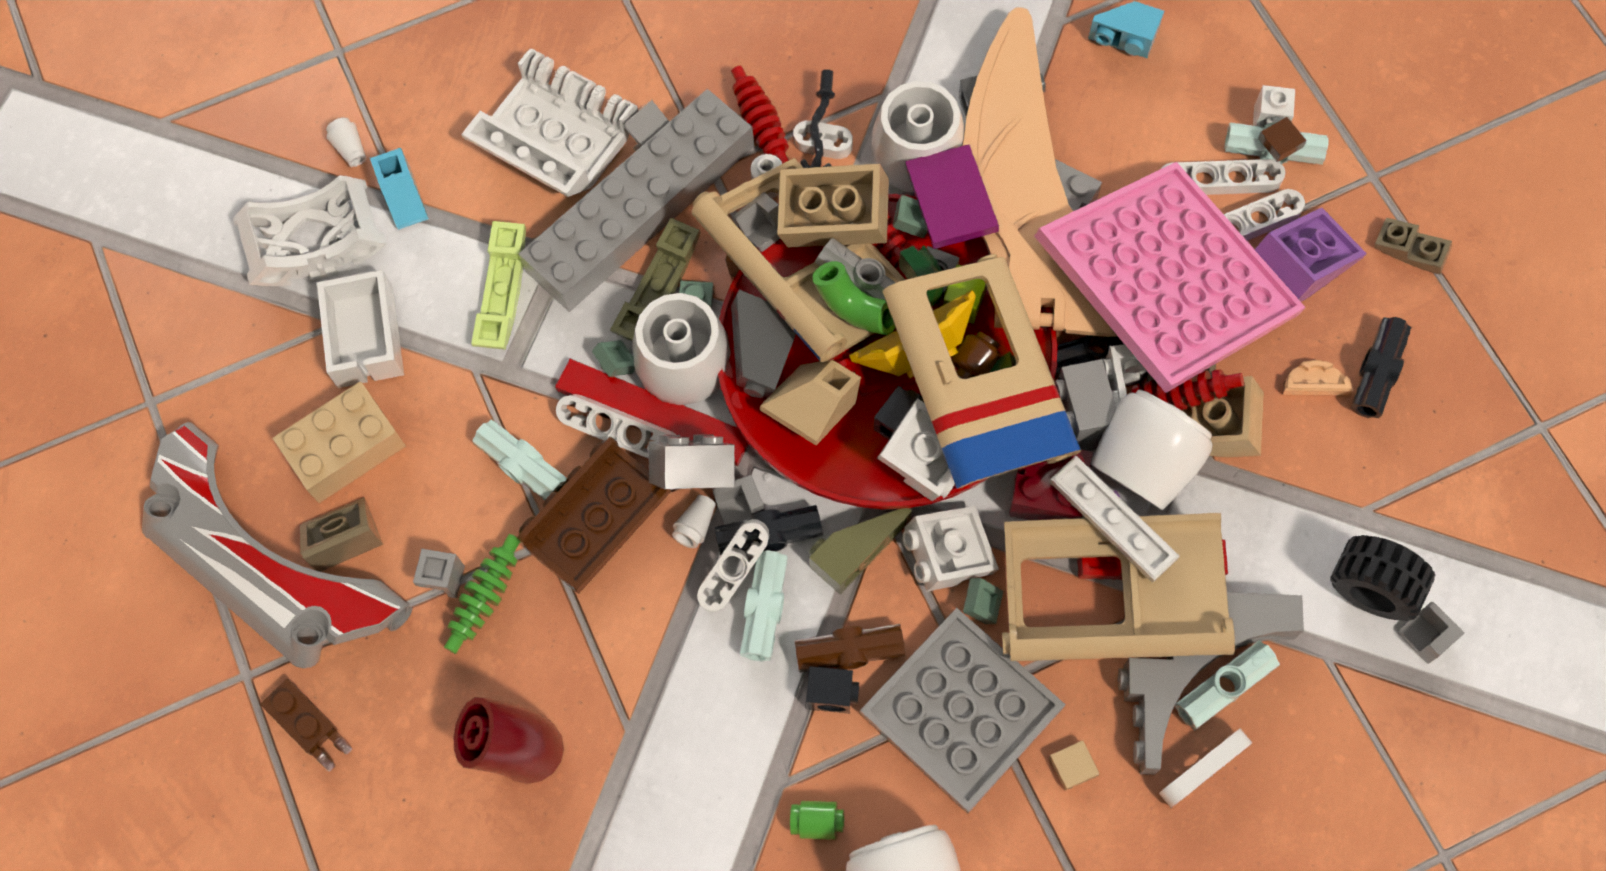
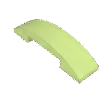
[471,221,526,350]

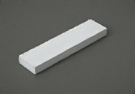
[1050,456,1179,583]

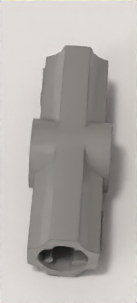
[815,238,896,299]

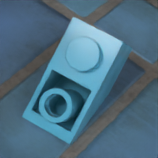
[1088,1,1164,58]
[370,148,429,230]

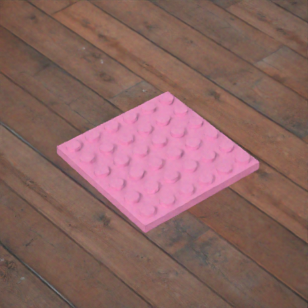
[1034,162,1306,393]

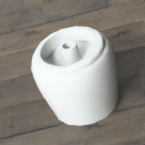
[871,81,965,192]
[632,293,731,405]
[1090,390,1213,511]
[846,824,961,871]

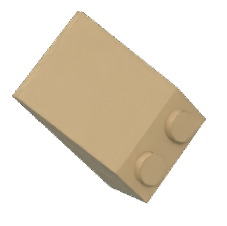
[1174,376,1264,458]

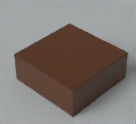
[1258,117,1307,162]

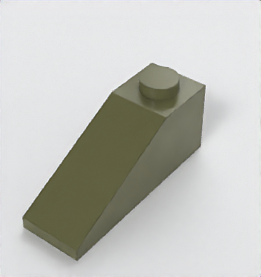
[809,508,912,595]

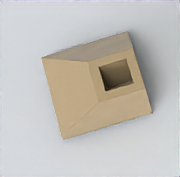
[760,360,861,445]

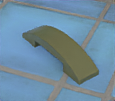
[610,218,700,342]

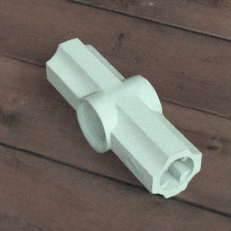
[1224,122,1329,165]
[472,419,567,500]
[740,550,788,662]
[1175,640,1280,730]

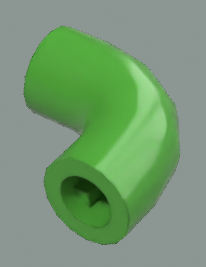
[812,261,896,335]

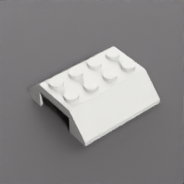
[461,49,638,197]

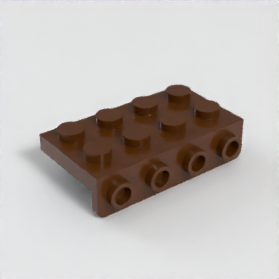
[518,437,671,594]

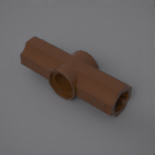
[794,624,905,673]

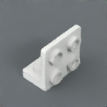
[1103,344,1147,407]

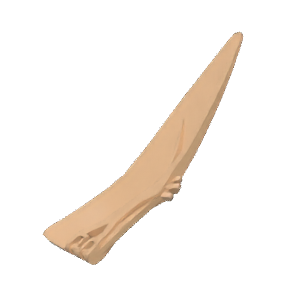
[963,7,1117,337]

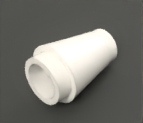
[326,118,367,167]
[672,495,716,548]

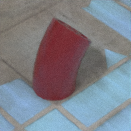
[453,697,564,784]

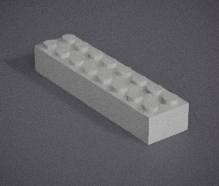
[519,89,754,312]

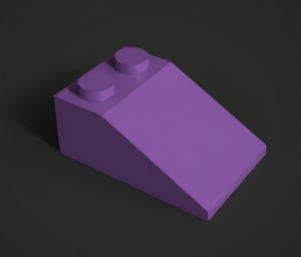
[1255,207,1367,302]

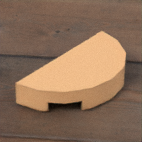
[1282,360,1353,396]

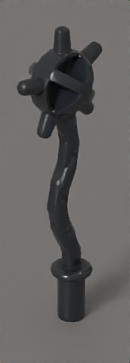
[800,69,835,168]

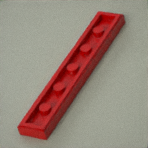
[555,359,749,466]

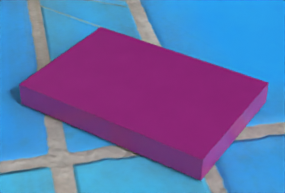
[905,144,999,249]

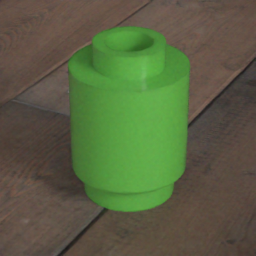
[790,801,844,840]

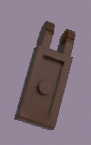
[260,679,353,771]

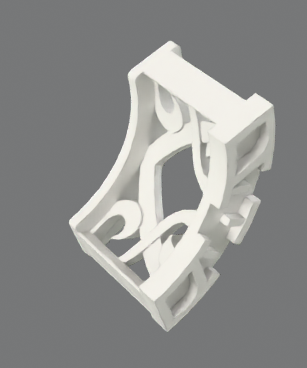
[233,175,386,286]

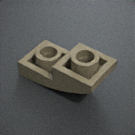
[1375,218,1452,274]

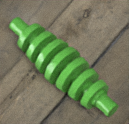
[444,534,520,654]

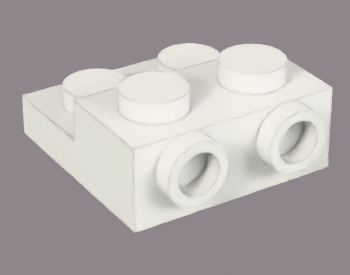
[877,399,955,501]
[903,506,999,592]

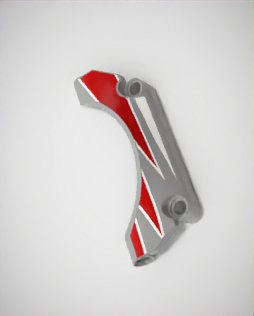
[142,422,413,668]

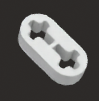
[793,120,853,159]

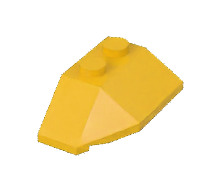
[849,290,976,378]

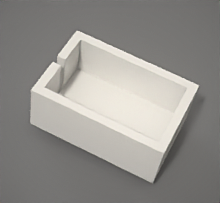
[317,270,404,388]

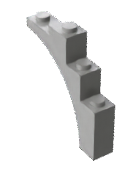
[1118,592,1304,775]

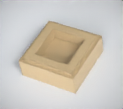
[1049,740,1100,791]

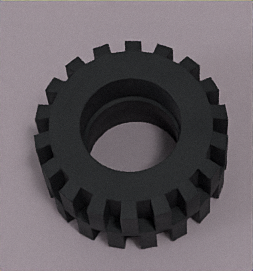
[1330,535,1436,621]

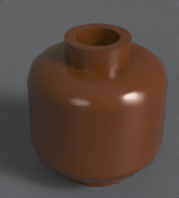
[952,331,1003,379]

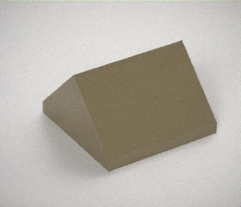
[300,497,383,572]

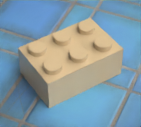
[777,164,889,248]
[273,381,406,503]

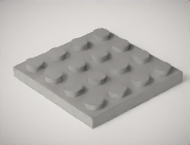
[860,608,1066,814]

